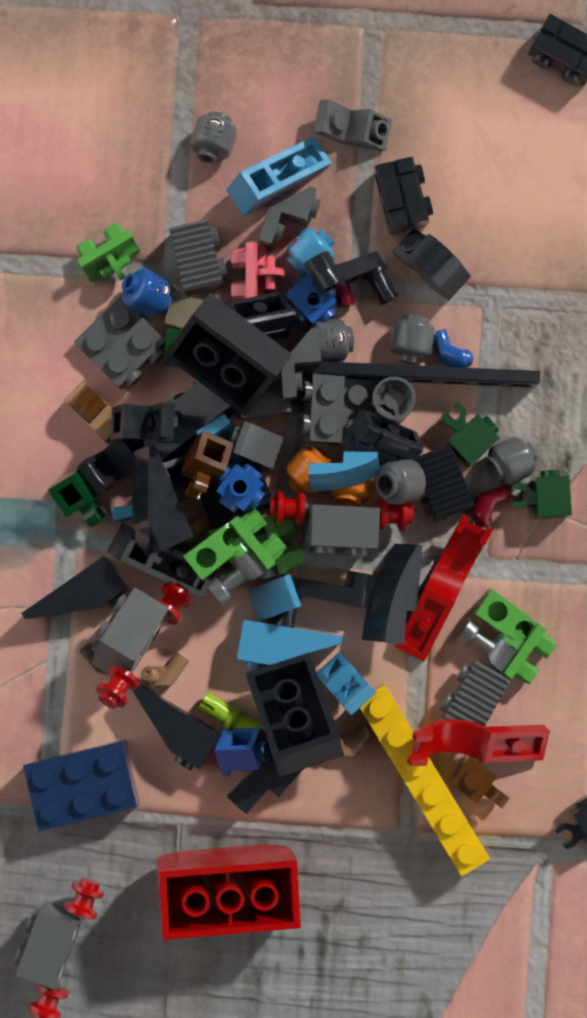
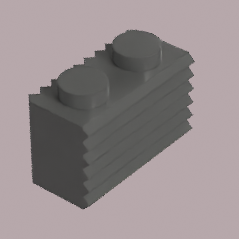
[169,219,228,296]
[439,660,510,726]

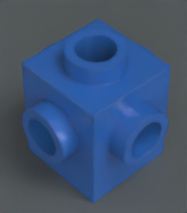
[285,274,337,326]
[215,463,265,513]

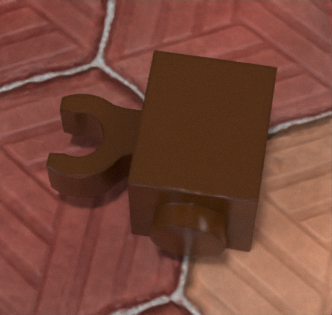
[180,430,234,501]
[448,755,510,809]

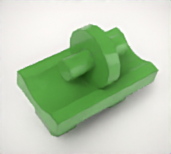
[76,223,141,282]

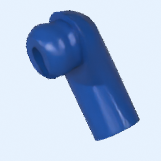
[433,329,474,368]

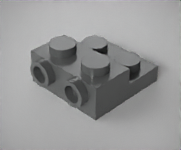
[74,296,166,390]
[299,374,372,445]

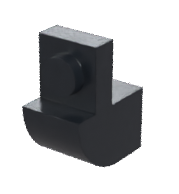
[392,228,471,301]
[110,402,178,443]
[77,441,145,493]

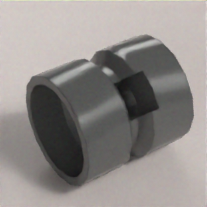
[371,377,416,423]

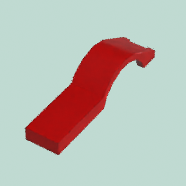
[395,514,493,662]
[407,719,550,766]

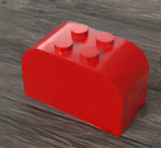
[156,844,301,940]

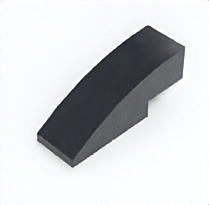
[362,544,423,644]
[226,757,302,814]

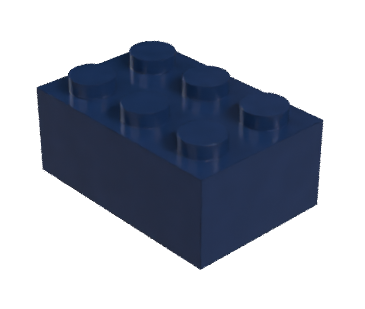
[23,739,140,831]

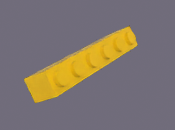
[360,683,490,876]

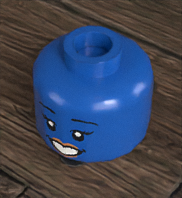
[122,268,172,318]

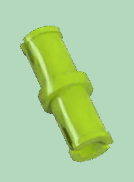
[197,691,263,731]

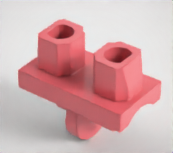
[231,242,285,300]

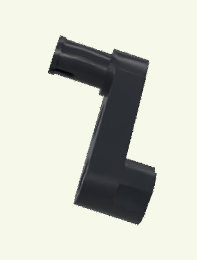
[304,251,399,306]
[274,570,376,628]

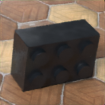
[164,293,292,416]
[246,653,344,777]

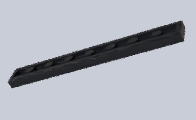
[277,361,540,388]

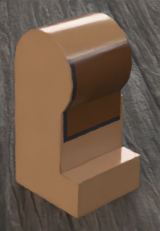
[64,381,112,444]

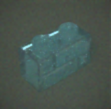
[0,498,60,535]

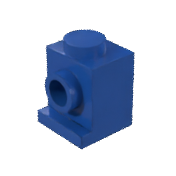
[214,728,271,776]

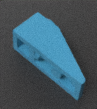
[226,136,331,217]
[237,620,343,670]

